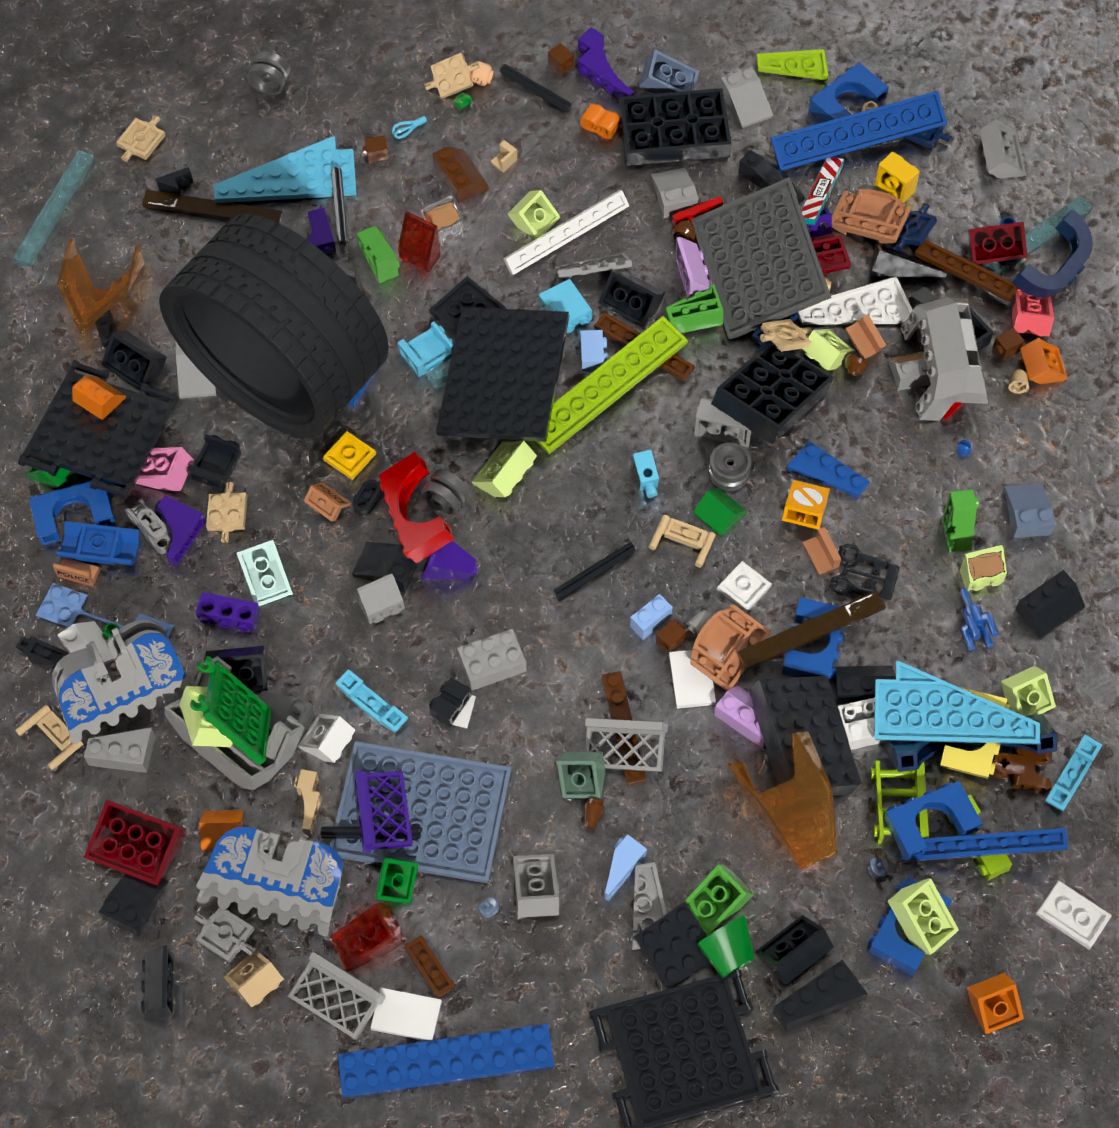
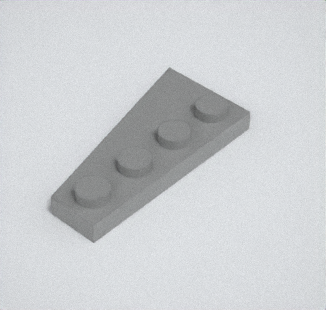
[555,253,632,279]
[632,862,667,950]

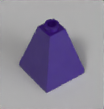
[421,541,479,580]

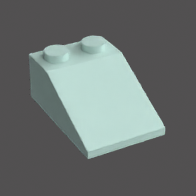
[237,540,293,606]

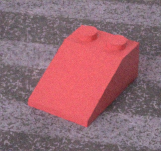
[1012,289,1054,337]

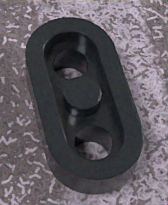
[352,479,381,514]

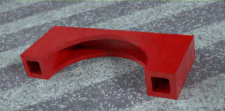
[378,451,454,563]

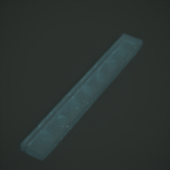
[13,150,95,267]
[981,195,1093,276]

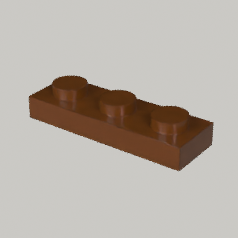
[404,935,455,999]

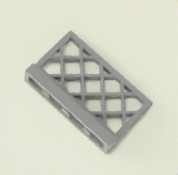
[585,718,668,772]
[288,952,386,1040]

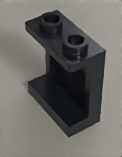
[186,434,242,491]

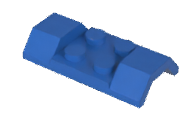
[56,521,140,565]

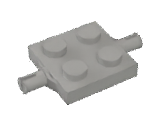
[194,908,256,963]

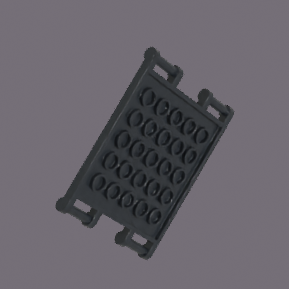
[18,360,179,500]
[588,970,780,1128]

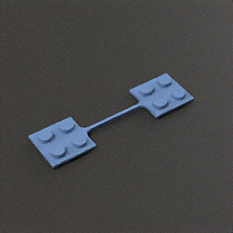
[36,583,175,639]

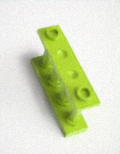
[870,760,929,844]

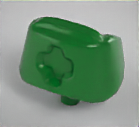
[453,93,472,110]

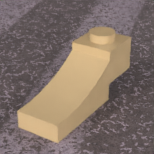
[294,769,322,837]

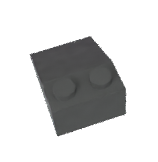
[259,691,315,747]

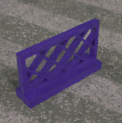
[354,771,413,854]

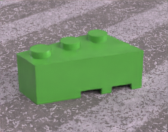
[356,225,400,283]
[666,284,723,333]
[942,489,979,552]

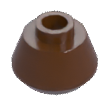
[672,220,695,242]
[845,354,869,376]

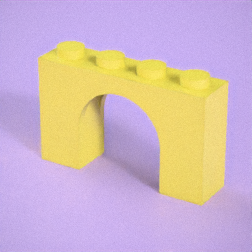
[940,687,1010,779]

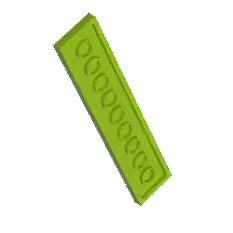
[536,316,688,454]

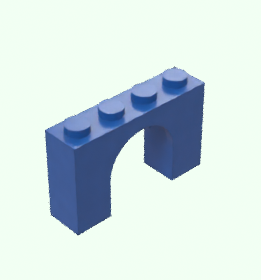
[809,62,889,122]
[29,480,116,545]
[782,597,844,680]
[884,781,982,861]
[868,877,952,976]

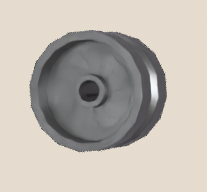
[247,52,290,95]
[709,443,751,491]
[421,469,470,516]

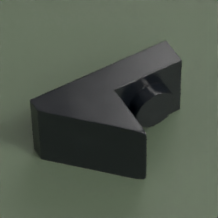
[156,167,193,195]

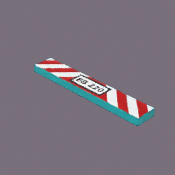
[801,157,844,225]

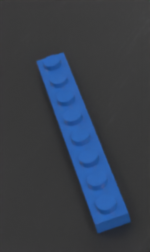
[900,828,1068,862]

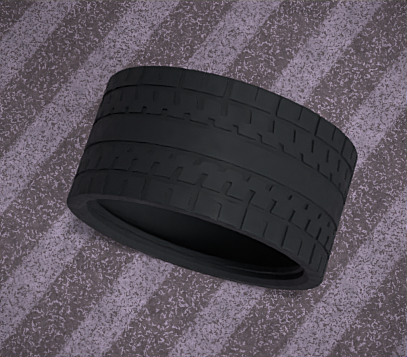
[159,214,389,438]

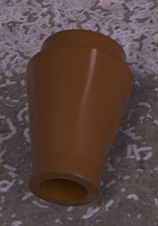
[584,798,604,829]

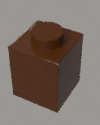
[548,43,574,75]
[362,135,389,163]
[993,328,1024,360]
[656,619,687,653]

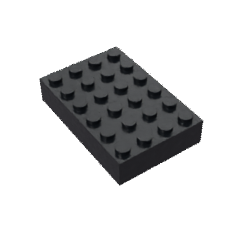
[619,88,732,166]
[711,341,834,444]
[749,676,862,800]

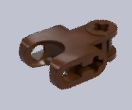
[993,747,1052,793]

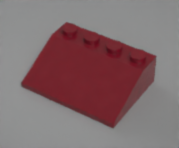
[83,800,186,886]

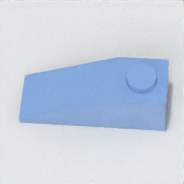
[605,835,647,901]

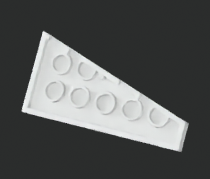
[796,277,913,325]

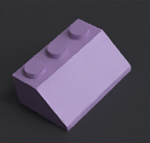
[675,237,712,299]
[714,685,765,749]

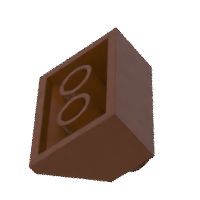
[432,146,489,203]

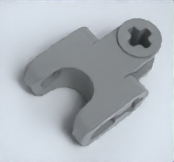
[125,499,172,554]

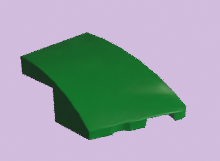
[698,915,754,978]

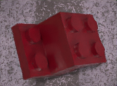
[811,233,851,274]

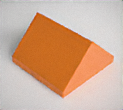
[199,810,244,850]

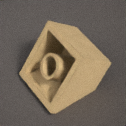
[223,950,284,1007]

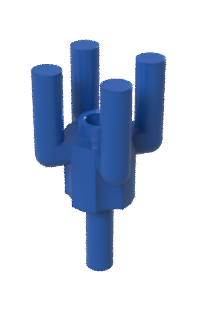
[960,588,999,650]

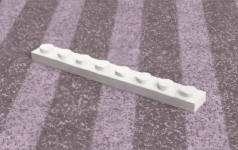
[503,190,629,275]

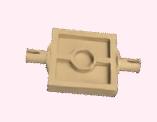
[424,53,480,99]
[116,115,166,162]
[760,319,812,352]
[206,482,248,543]

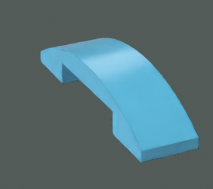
[335,669,408,733]
[1045,735,1102,811]

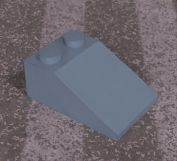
[639,50,699,94]
[1004,483,1055,538]

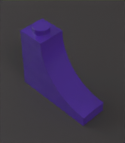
[155,495,206,567]

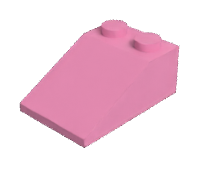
[136,447,194,491]

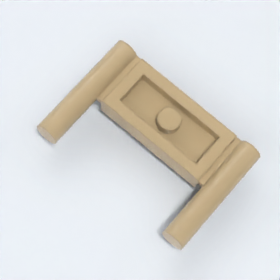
[648,515,716,568]
[15,705,83,771]

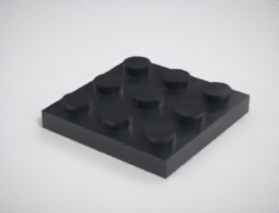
[429,276,506,334]
[633,902,709,989]

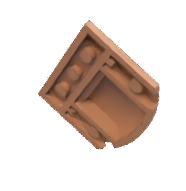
[832,189,911,244]
[690,604,771,691]

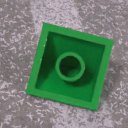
[693,488,747,536]
[375,856,419,904]

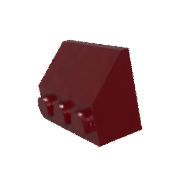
[968,222,1028,264]

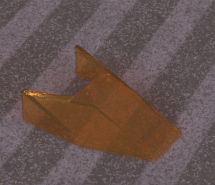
[727,732,838,869]

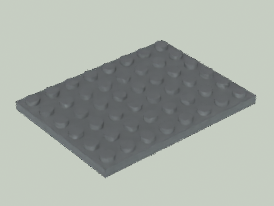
[691,177,832,340]

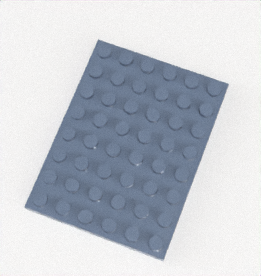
[330,741,512,884]

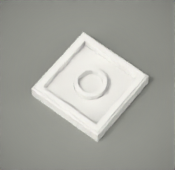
[717,561,772,612]

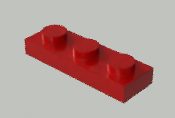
[672,196,723,228]

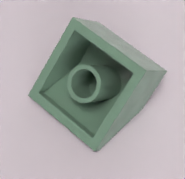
[557,752,605,799]

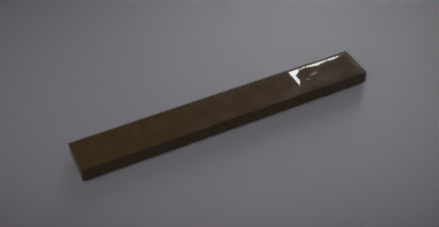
[142,189,283,224]
[737,591,886,671]

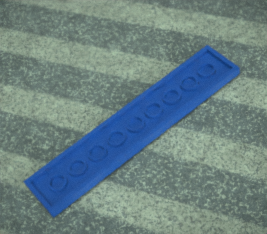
[770,91,947,171]
[338,1023,554,1098]

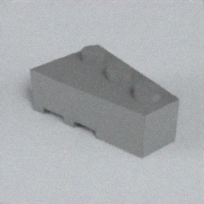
[84,727,156,773]

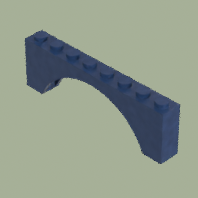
[886,714,1057,772]

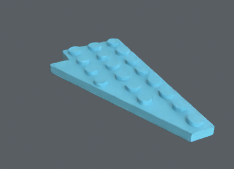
[214,136,356,203]
[875,661,1040,744]

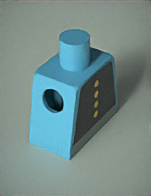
[631,450,659,498]

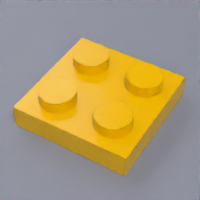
[323,431,376,480]

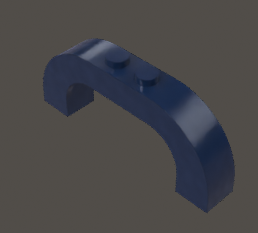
[1012,209,1093,298]

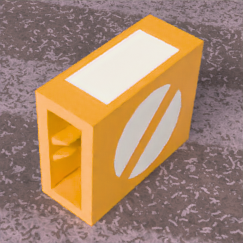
[782,480,830,530]

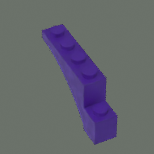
[577,27,634,100]

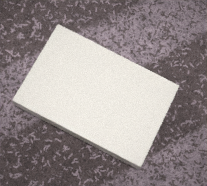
[669,650,716,709]
[1036,880,1112,950]
[371,988,442,1041]

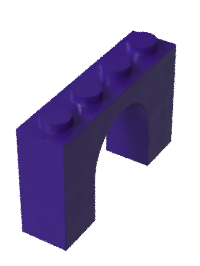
[307,208,336,255]

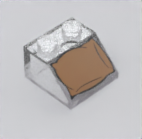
[421,195,464,245]

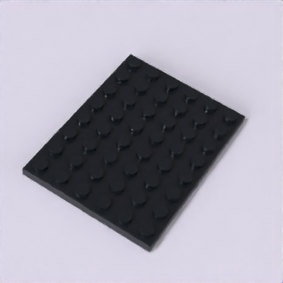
[436,307,570,442]

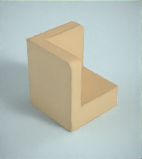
[491,140,517,173]

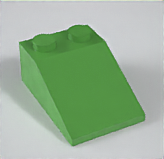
[684,864,754,936]

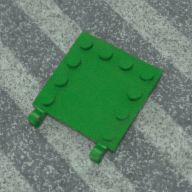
[190,656,272,765]

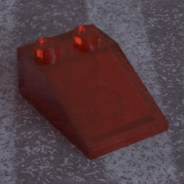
[398,211,441,272]
[330,902,407,972]

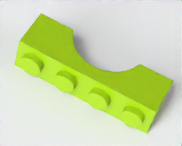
[946,794,1012,881]

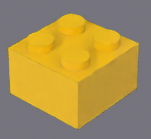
[875,151,920,204]

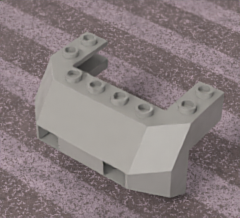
[901,297,989,421]
[164,656,305,790]

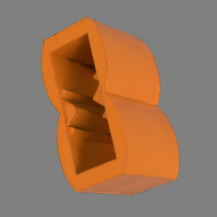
[580,104,621,139]

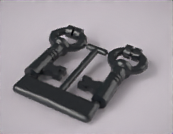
[829,543,900,600]

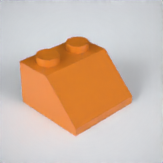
[1020,338,1068,384]
[72,376,126,420]
[967,973,1024,1034]

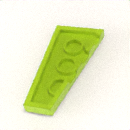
[756,49,829,81]

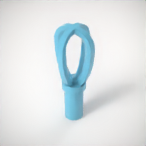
[392,116,427,139]

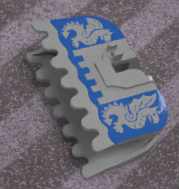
[52,620,193,744]
[196,827,343,937]

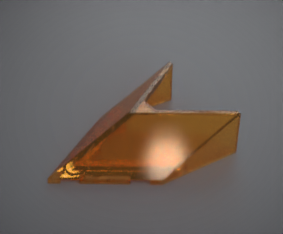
[57,238,145,335]

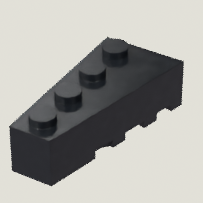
[773,960,868,1030]

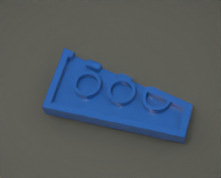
[786,441,870,498]

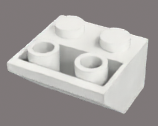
[837,698,885,750]

